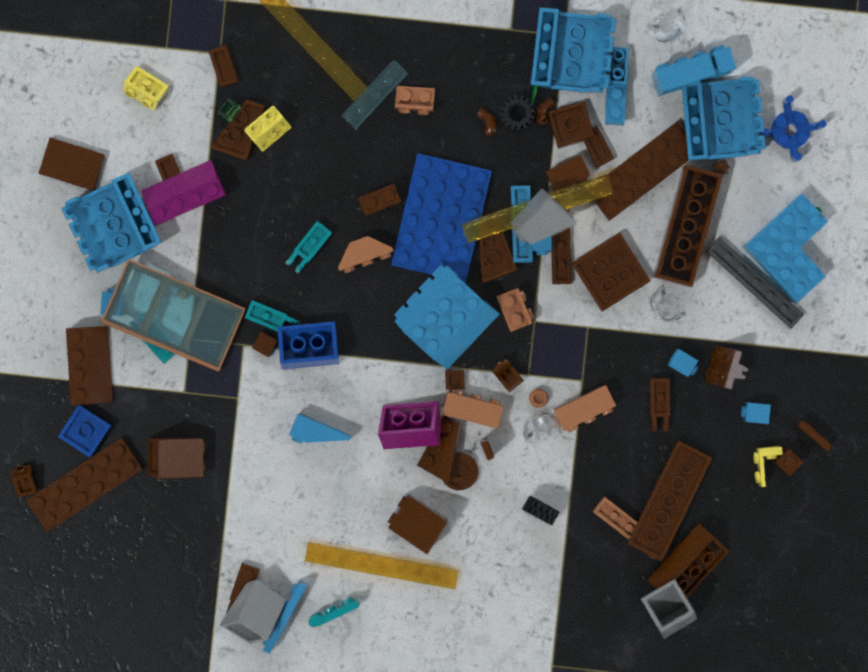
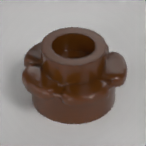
[713,159,730,176]

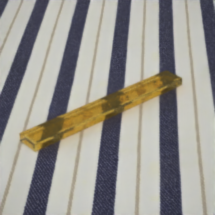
[259,0,369,103]
[461,174,613,243]
[305,542,458,589]

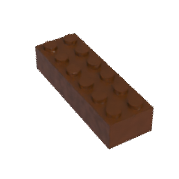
[653,165,723,288]

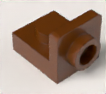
[11,465,37,498]

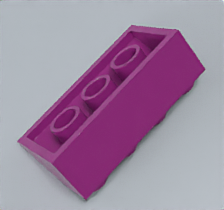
[141,160,227,226]

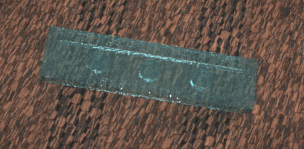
[341,60,408,129]

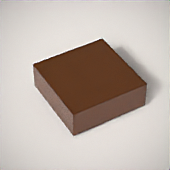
[252,331,278,357]
[445,370,465,390]

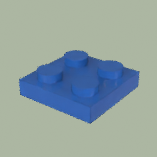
[58,405,112,457]

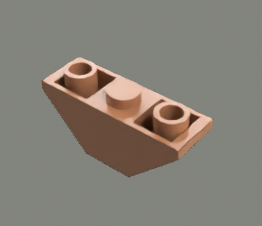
[338,236,394,273]

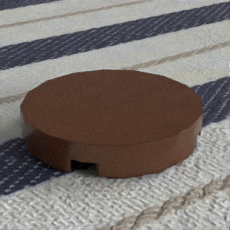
[443,452,478,491]

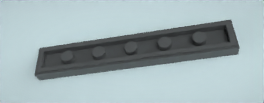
[705,237,804,329]

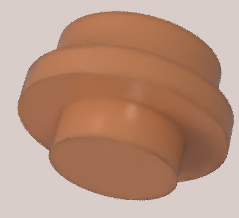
[529,389,548,408]

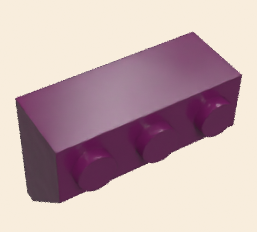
[378,401,441,449]

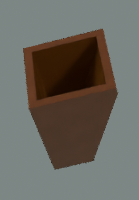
[148,438,206,479]
[388,494,448,555]

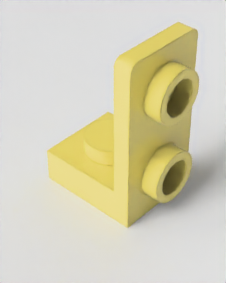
[753,446,783,487]

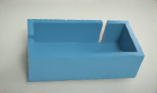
[651,45,737,96]

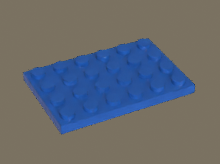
[391,153,492,283]

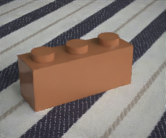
[553,385,616,432]
[442,389,504,429]

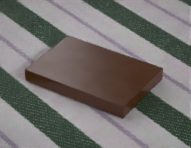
[38,137,105,191]

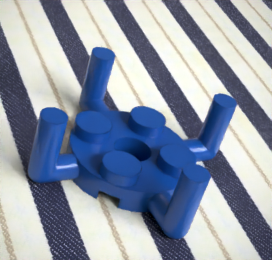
[759,95,827,162]

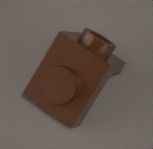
[492,359,524,393]

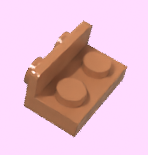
[395,86,435,115]
[496,288,534,332]

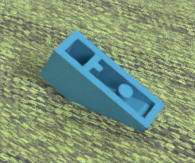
[289,413,352,444]

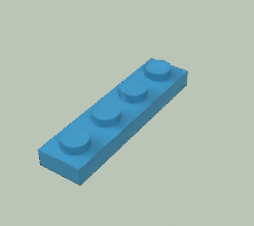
[511,185,533,263]
[262,581,308,654]

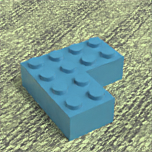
[742,193,828,303]

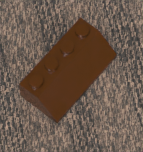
[66,326,113,405]
[648,524,729,598]

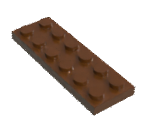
[586,121,688,221]
[26,437,143,532]
[627,441,712,561]

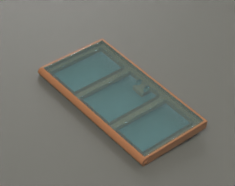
[101,259,246,372]

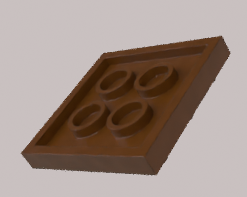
[571,233,650,312]

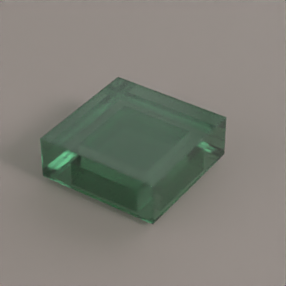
[217,98,242,123]

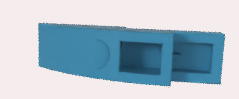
[605,47,629,126]

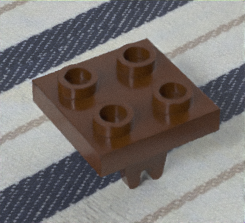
[705,345,748,389]

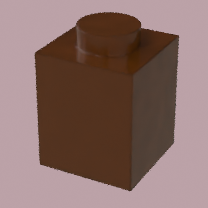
[772,448,803,476]

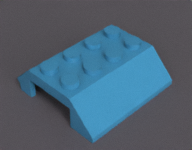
[531,7,616,93]
[682,76,766,161]
[61,172,162,273]
[394,265,500,369]

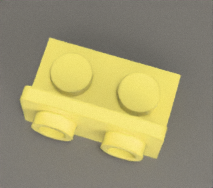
[123,66,169,111]
[244,106,292,152]

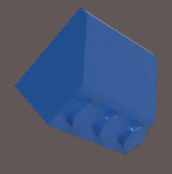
[277,321,340,370]

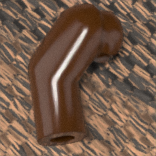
[535,97,555,125]
[476,108,497,136]

